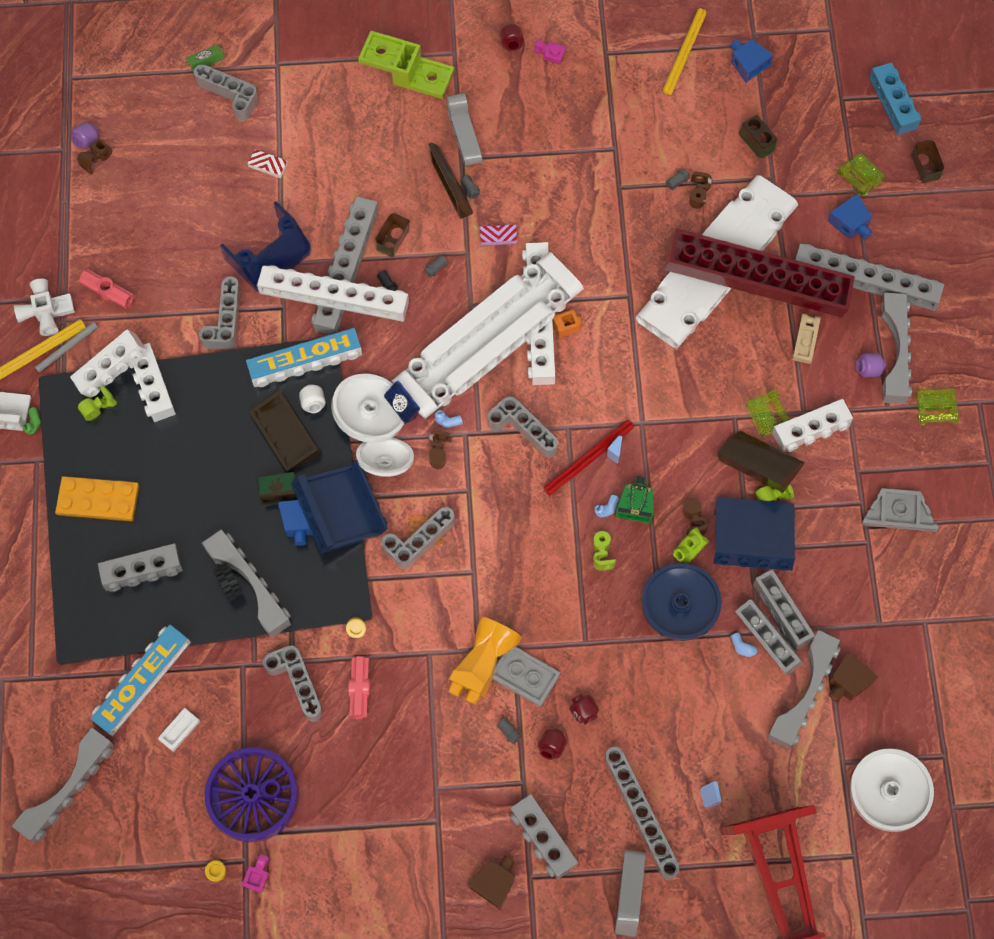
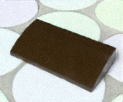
[428,142,473,219]
[249,390,322,472]
[717,431,805,493]

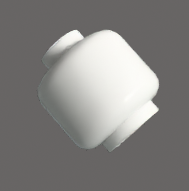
[299,385,325,413]

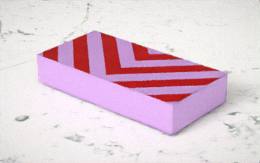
[480,225,517,246]

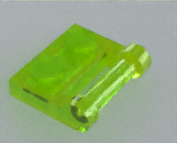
[837,152,886,197]
[916,389,959,425]
[745,390,791,437]

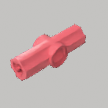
[79,269,134,309]
[349,656,370,719]

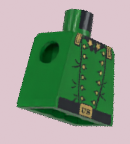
[615,476,653,524]

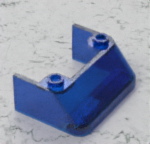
[220,201,311,292]

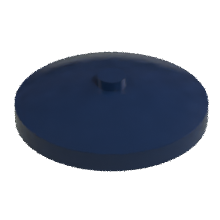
[642,563,721,641]

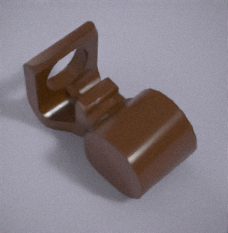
[77,140,112,174]
[689,172,712,209]
[429,430,452,469]
[683,498,708,536]

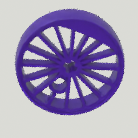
[205,748,299,843]

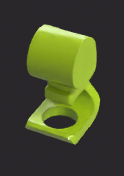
[78,386,117,421]
[755,484,795,502]
[593,531,616,571]

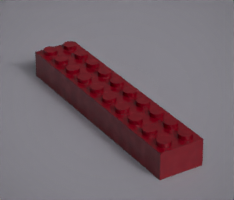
[664,228,855,318]

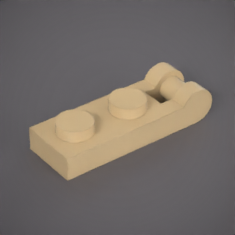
[792,313,821,364]

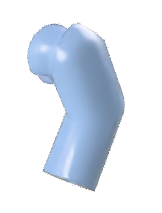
[435,410,463,428]
[594,495,620,518]
[730,633,757,657]

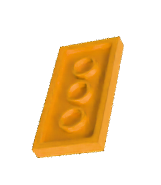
[55,476,139,521]

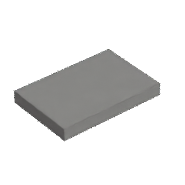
[492,647,561,708]

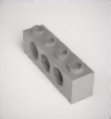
[98,543,183,592]
[753,569,815,651]
[735,599,805,675]
[509,794,578,880]

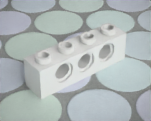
[70,329,147,398]
[130,343,176,422]
[772,399,853,452]

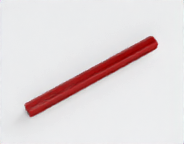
[544,420,634,496]

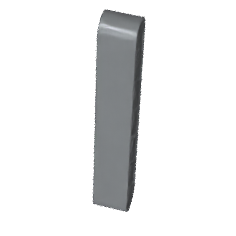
[605,747,679,880]

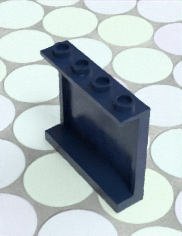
[291,460,388,554]
[713,497,795,571]

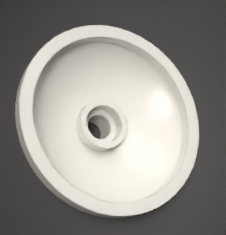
[356,438,414,477]

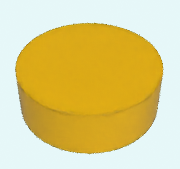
[346,617,366,638]
[205,860,227,882]

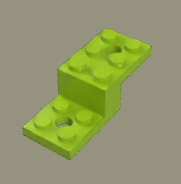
[358,31,455,99]

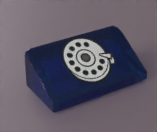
[384,381,420,424]

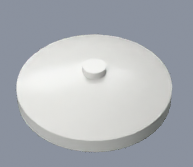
[331,374,407,443]
[850,749,934,832]

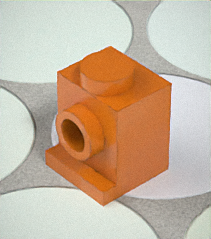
[553,309,582,340]

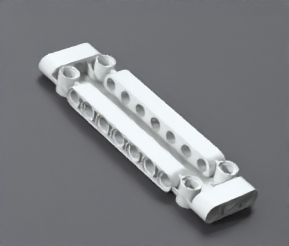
[635,175,798,349]
[391,252,584,419]

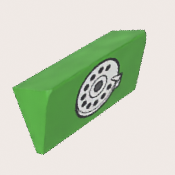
[186,44,225,72]

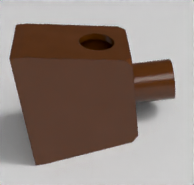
[829,652,878,702]
[468,856,515,910]

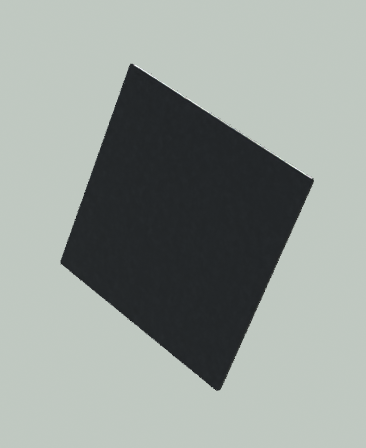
[38,338,372,665]

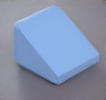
[607,436,622,464]
[700,781,722,808]

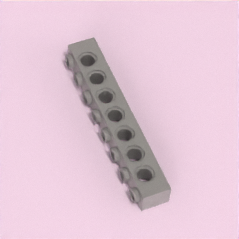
[311,197,379,335]
[795,243,944,311]

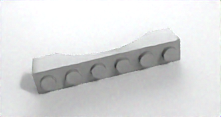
[881,293,912,404]
[202,529,291,639]
[767,630,841,750]
[12,728,114,844]

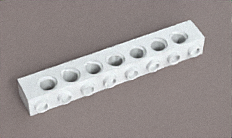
[522,242,555,385]
[257,265,409,322]

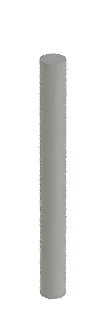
[35,322,98,373]

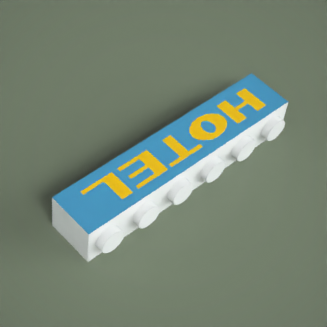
[246,328,362,387]
[91,625,191,736]

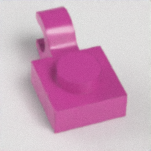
[534,40,566,64]
[241,854,270,893]

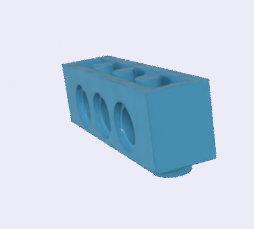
[869,62,921,135]

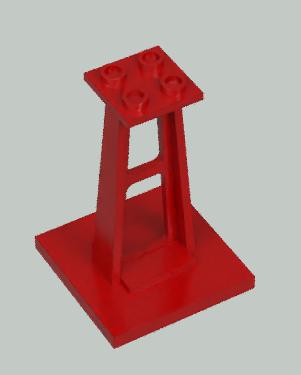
[720,805,826,939]

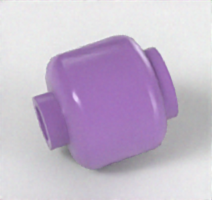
[71,122,98,149]
[856,353,886,378]

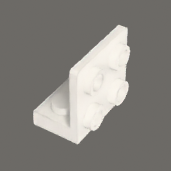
[0,392,31,431]

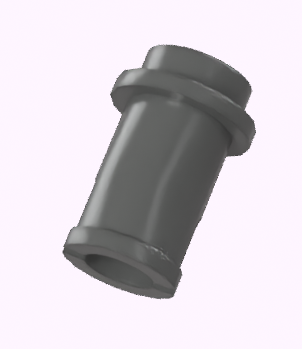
[666,169,690,190]
[460,175,480,199]
[424,255,448,277]
[497,718,521,744]

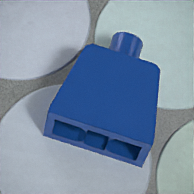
[730,39,773,83]
[828,194,873,240]
[279,500,313,546]

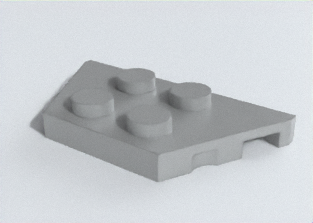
[862,488,938,532]

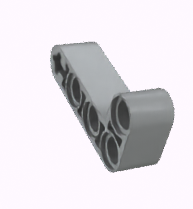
[194,65,259,121]
[446,93,483,167]
[199,276,241,350]
[487,396,558,458]
[381,507,455,569]
[263,646,323,722]
[615,849,646,937]

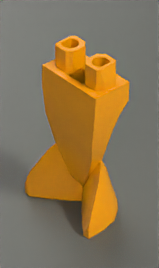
[448,616,522,705]

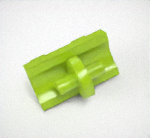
[673,527,709,564]

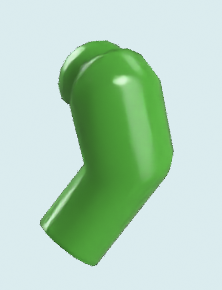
[23,407,41,435]

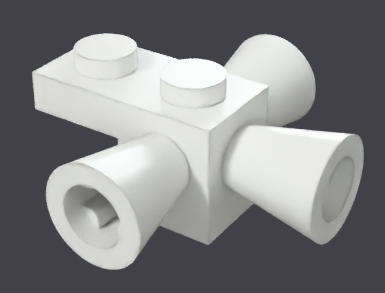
[14,279,75,336]

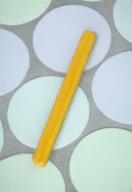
[663,8,706,95]
[0,319,86,380]

